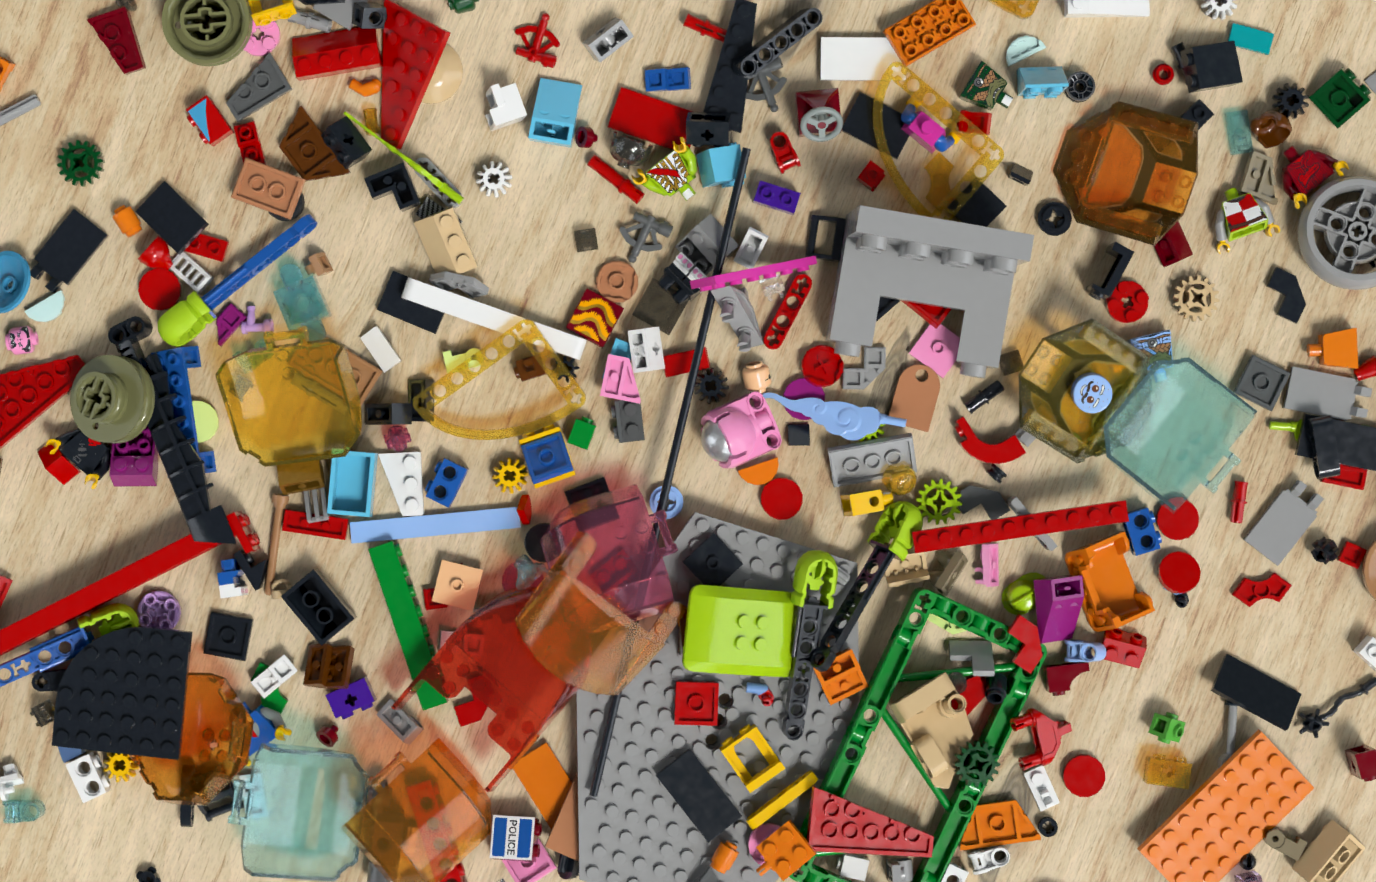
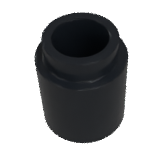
[985,672,1007,704]

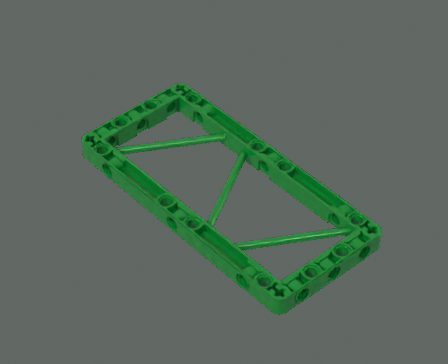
[789,587,1047,882]

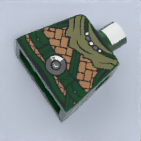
[959,61,1013,111]

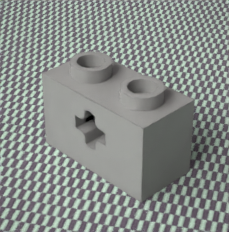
[582,17,634,62]

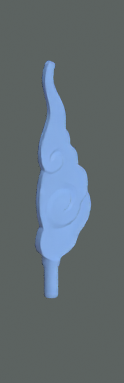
[762,392,907,441]

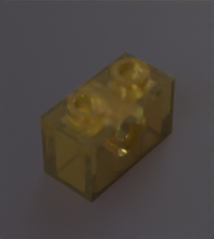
[1143,753,1192,789]

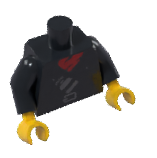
[45,428,111,489]

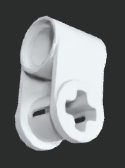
[967,845,1010,875]

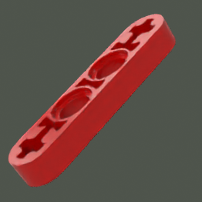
[763,274,812,350]

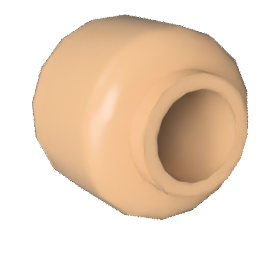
[742,361,772,393]

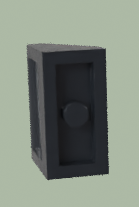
[805,215,846,262]

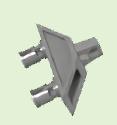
[710,286,764,352]

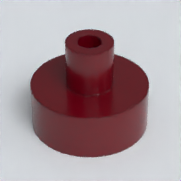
[575,126,598,148]
[316,725,338,747]

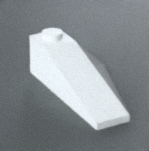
[1064,0,1150,18]

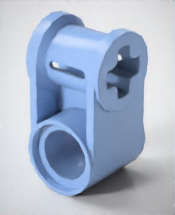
[1064,639,1106,662]

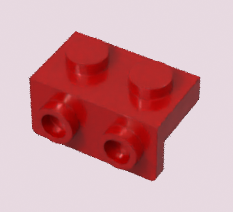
[1102,628,1147,669]

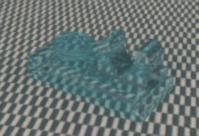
[1225,110,1253,155]

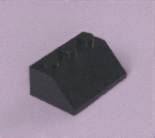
[281,568,357,646]

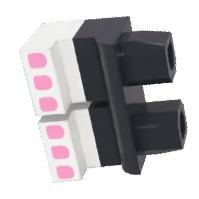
[658,252,707,305]

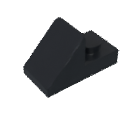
[233,549,268,591]

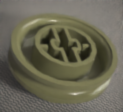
[162,0,253,66]
[70,355,155,444]

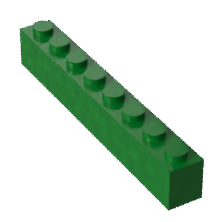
[368,540,451,711]

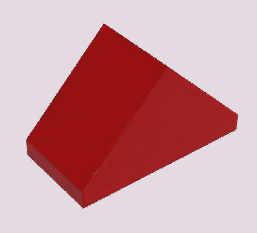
[37,445,81,485]

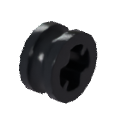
[986,464,1007,484]
[1038,817,1058,837]

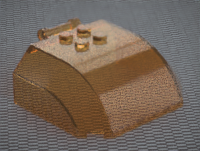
[340,738,491,882]

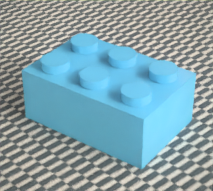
[327,449,378,517]

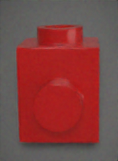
[957,110,992,135]

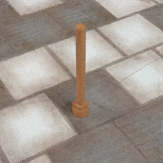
[264,494,289,596]

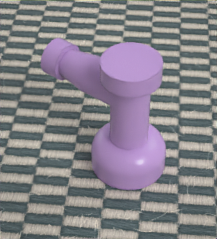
[241,306,274,336]

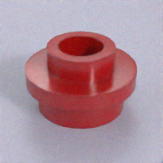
[1152,64,1174,85]

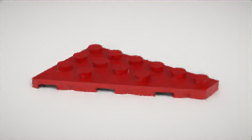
[381,0,451,149]
[0,355,86,449]

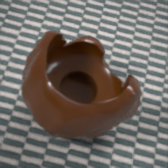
[1249,110,1292,149]

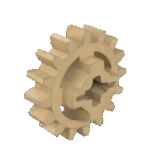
[1172,275,1220,322]

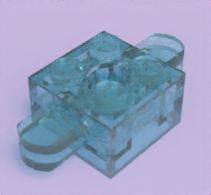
[273,264,332,344]

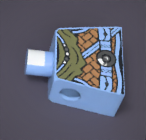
[1127,330,1173,382]

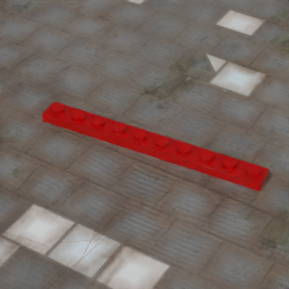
[912,500,1129,553]

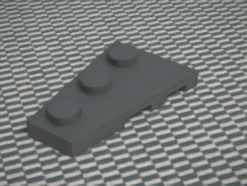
[226,52,293,122]

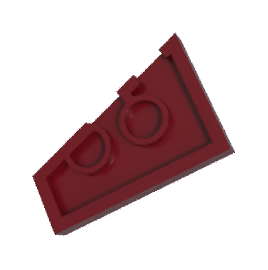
[86,6,146,75]

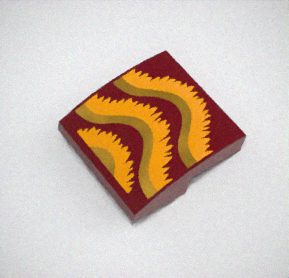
[566,289,624,348]

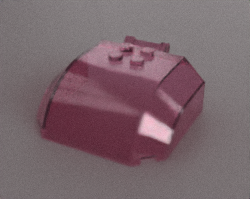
[540,484,678,634]

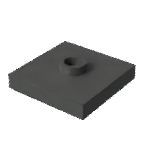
[1233,354,1291,411]

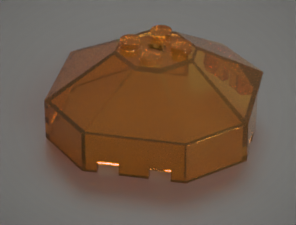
[129,672,254,806]

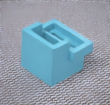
[696,142,746,188]

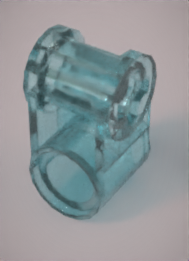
[2,800,46,823]

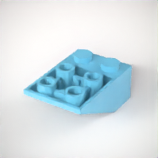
[1017,66,1069,99]
[528,78,582,148]

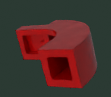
[954,417,1026,464]

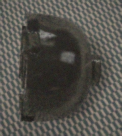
[609,131,653,169]

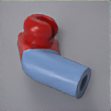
[746,682,774,706]

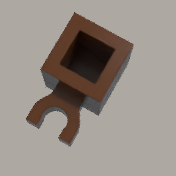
[513,354,547,382]

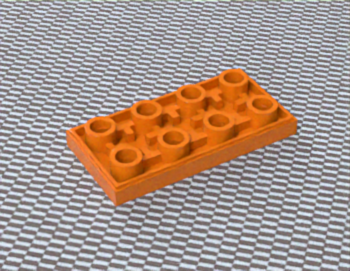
[883,0,976,67]

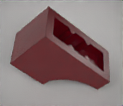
[1044,662,1090,696]

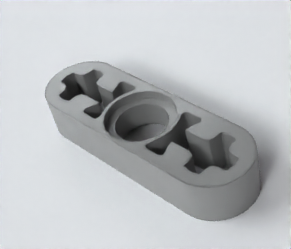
[414,157,462,208]

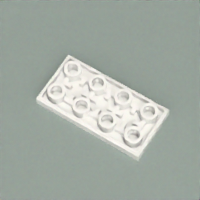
[820,37,906,81]

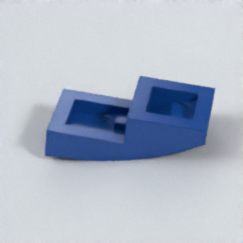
[645,67,691,92]

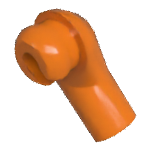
[349,79,382,97]

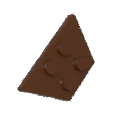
[279,106,351,182]

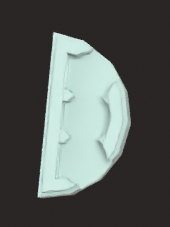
[1006,36,1046,67]
[24,290,65,322]

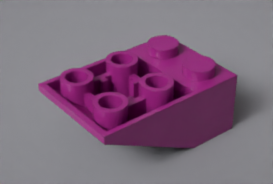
[109,426,158,487]
[1034,575,1084,644]

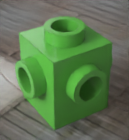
[1148,712,1186,744]

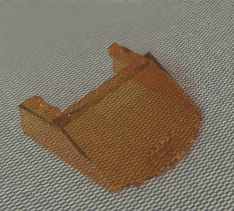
[515,531,687,695]

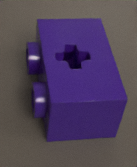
[753,180,801,215]
[325,676,377,719]

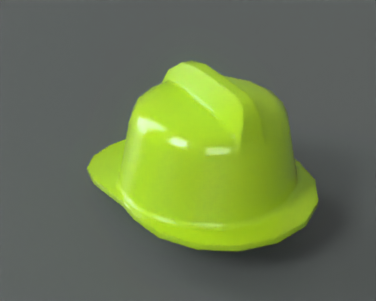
[1002,572,1045,615]

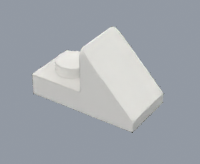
[733,227,769,269]

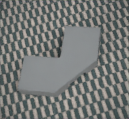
[429,271,489,298]
[842,347,886,390]

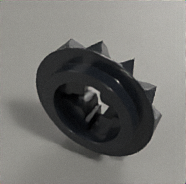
[1037,202,1072,236]

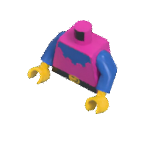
[901,94,963,154]

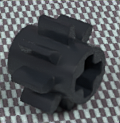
[553,356,580,383]
[1311,536,1339,565]

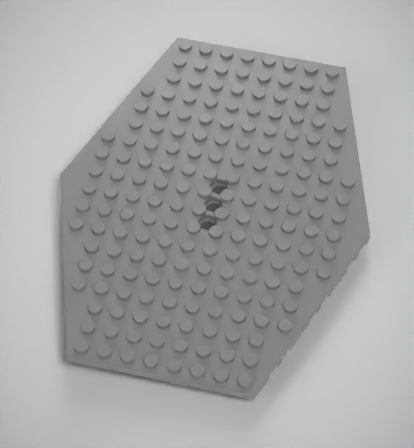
[576,512,860,882]

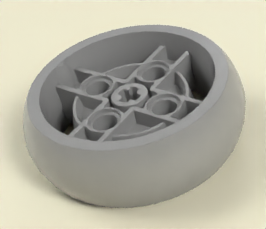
[1298,176,1376,290]

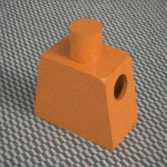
[1307,328,1358,369]

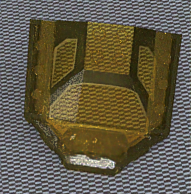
[1018,319,1152,463]

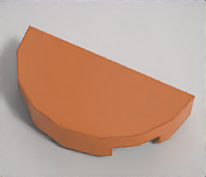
[738,457,779,485]

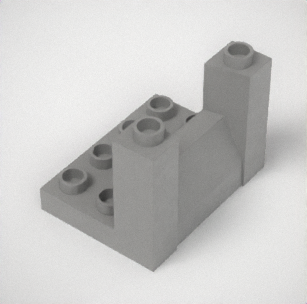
[825,205,1034,378]

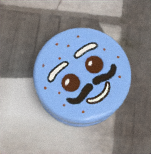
[1071,372,1112,413]

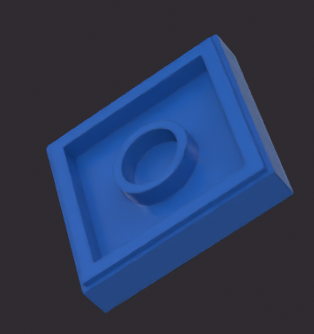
[521,431,574,484]

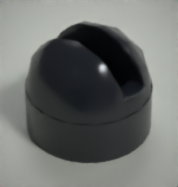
[1239,853,1256,870]

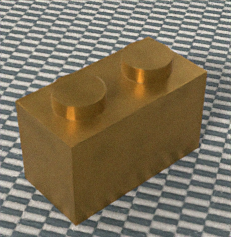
[277,455,325,495]

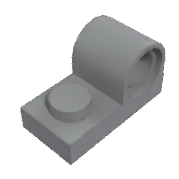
[376,699,424,745]
[886,858,913,882]

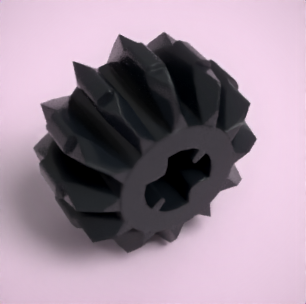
[1272,83,1309,119]
[694,368,729,404]

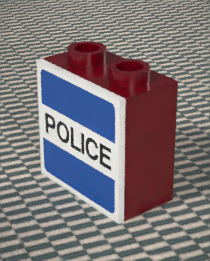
[489,815,542,862]

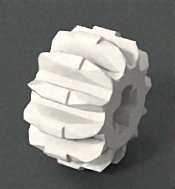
[1201,0,1237,20]
[476,161,512,198]

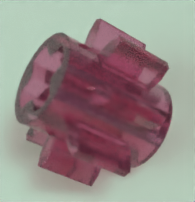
[384,425,411,452]

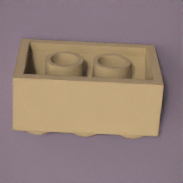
[414,206,478,274]
[1292,820,1366,882]

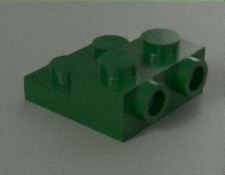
[1309,67,1371,129]

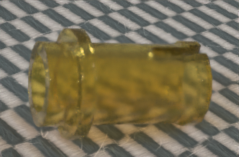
[363,108,381,136]

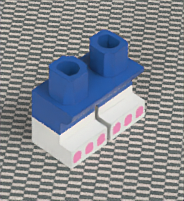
[217,559,249,598]

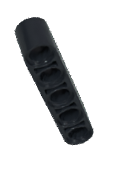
[732,8,823,77]

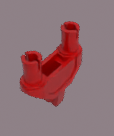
[1010,708,1072,771]

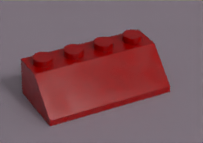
[292,27,383,81]

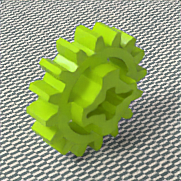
[916,478,962,525]

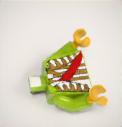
[631,137,697,201]

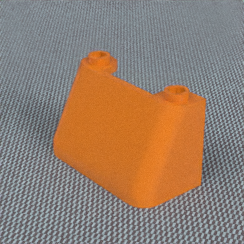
[1065,531,1155,632]

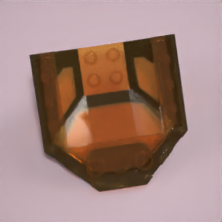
[1053,101,1198,246]

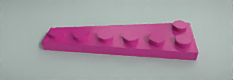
[690,256,817,292]

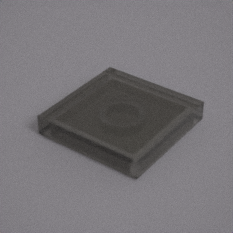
[632,278,689,335]

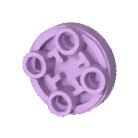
[137,591,181,629]

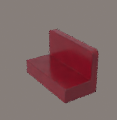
[1154,221,1193,267]

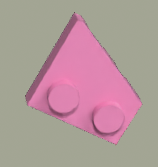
[600,354,641,404]

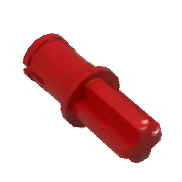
[1230,481,1248,524]

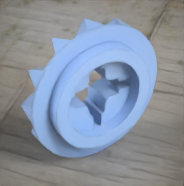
[650,486,683,519]

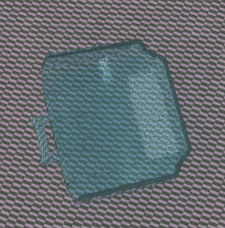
[1104,357,1257,514]
[228,743,370,882]

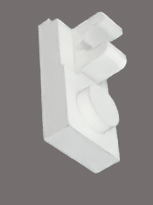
[1023,765,1060,812]

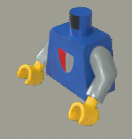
[233,701,292,770]

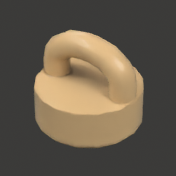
[271,579,292,599]

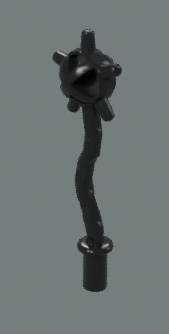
[1299,677,1376,738]

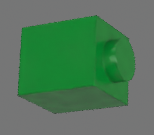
[567,416,597,450]

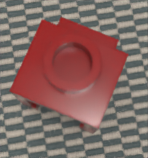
[856,160,886,192]

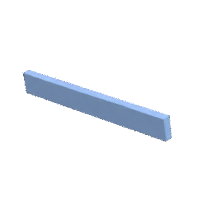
[350,507,521,543]

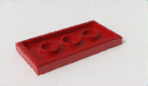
[608,87,693,151]

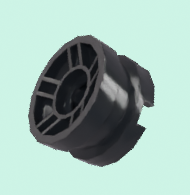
[1064,71,1095,103]

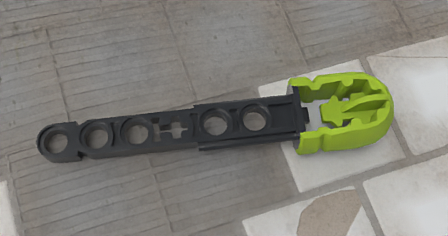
[810,501,923,672]
[782,550,838,741]

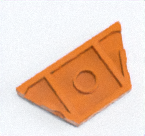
[959,799,1041,851]

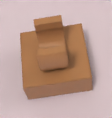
[305,252,334,276]

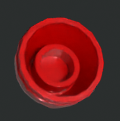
[138,235,173,270]

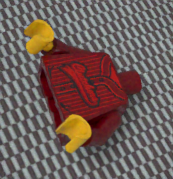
[1281,145,1349,209]

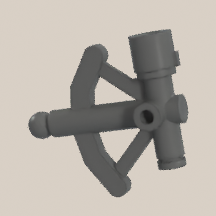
[746,56,787,112]
[619,211,673,263]

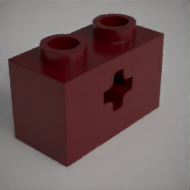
[1345,745,1376,782]

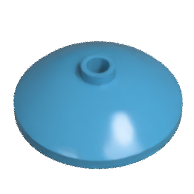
[0,251,31,313]

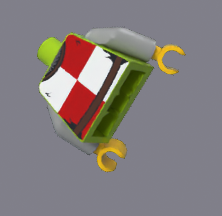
[1215,188,1280,254]

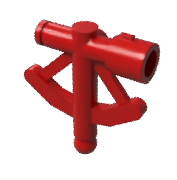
[515,13,560,68]

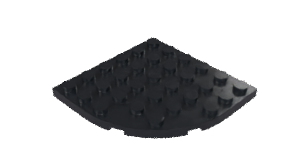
[52,626,192,760]

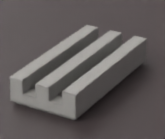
[303,487,329,523]

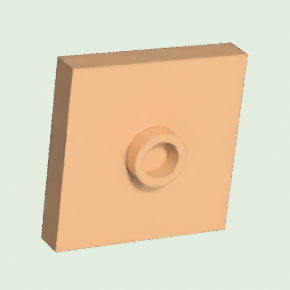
[432,559,484,611]

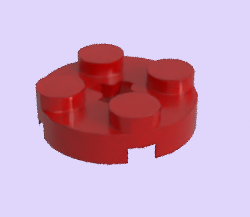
[1105,281,1149,323]

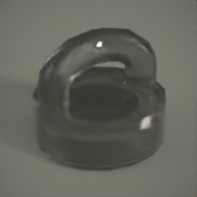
[115,0,137,12]
[948,672,967,694]

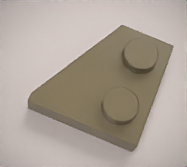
[1238,151,1278,205]

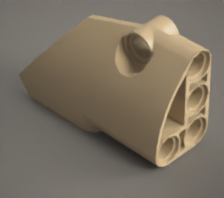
[889,672,973,789]

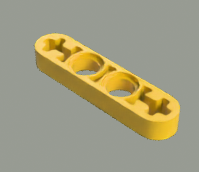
[746,770,818,829]

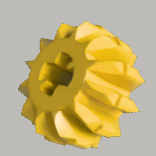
[492,458,528,494]
[103,752,140,782]

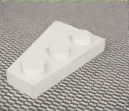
[378,452,424,516]

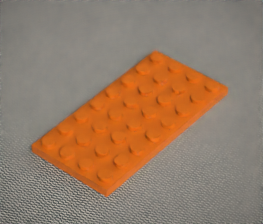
[1137,729,1314,882]

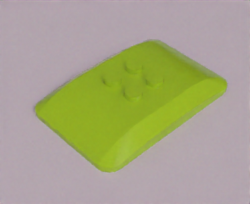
[682,584,798,677]

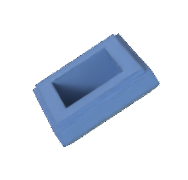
[58,747,85,763]

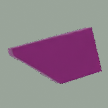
[217,303,247,347]

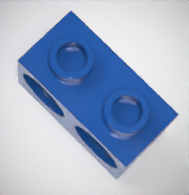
[425,458,469,508]
[1123,507,1162,556]

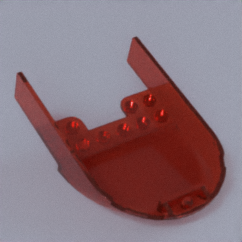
[391,587,592,792]

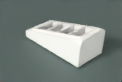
[170,252,214,294]

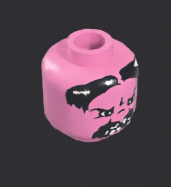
[5,326,39,355]

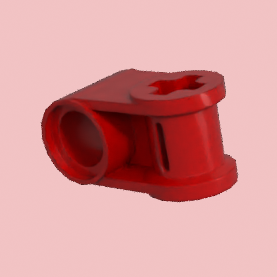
[769,132,801,174]

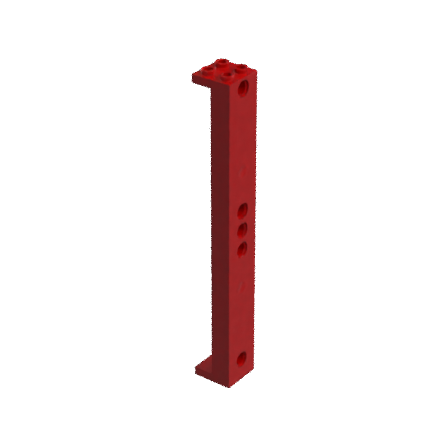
[0,511,261,656]

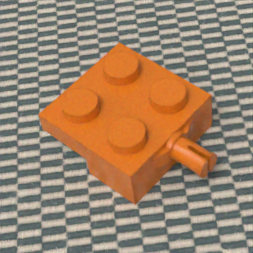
[813,644,869,705]
[756,819,817,881]

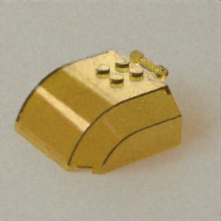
[215,326,362,467]

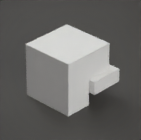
[485,83,527,131]

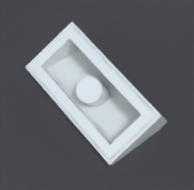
[361,325,402,373]

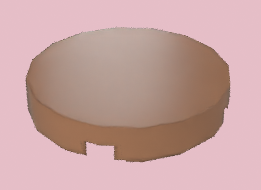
[596,261,638,303]

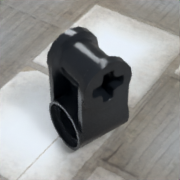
[31,669,66,692]

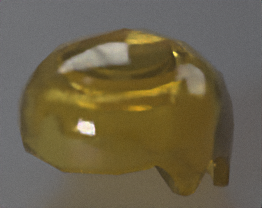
[882,464,917,496]

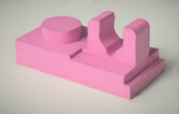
[975,543,999,587]

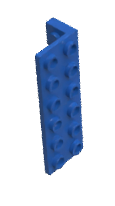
[150,346,217,476]

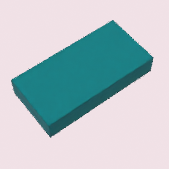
[1228,23,1274,55]

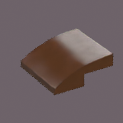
[303,644,355,689]

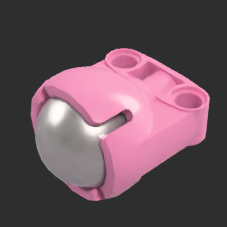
[701,392,782,468]

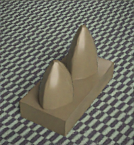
[929,550,968,596]

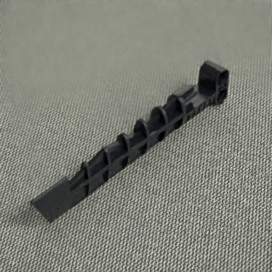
[108,316,236,544]

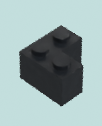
[364,162,422,212]

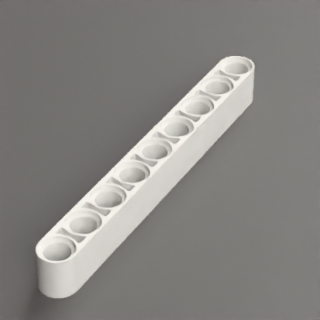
[401,277,587,360]

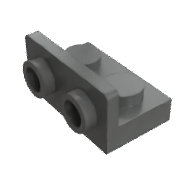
[611,400,645,443]

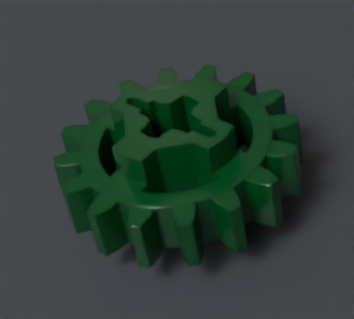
[57,140,105,187]
[953,740,1000,788]

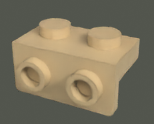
[885,549,930,587]

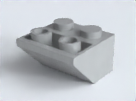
[675,214,739,275]

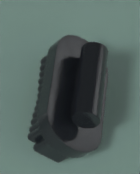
[557,854,579,879]

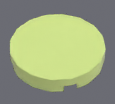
[192,401,219,443]

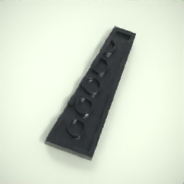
[703,0,757,133]

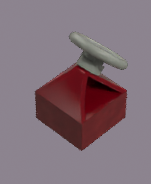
[795,88,843,142]

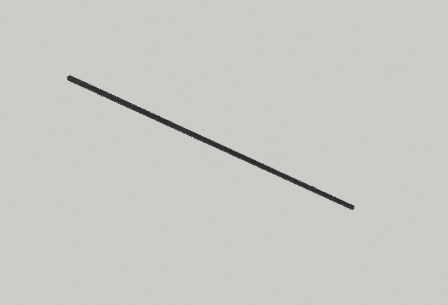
[589,147,751,797]

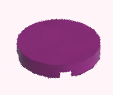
[783,378,825,420]

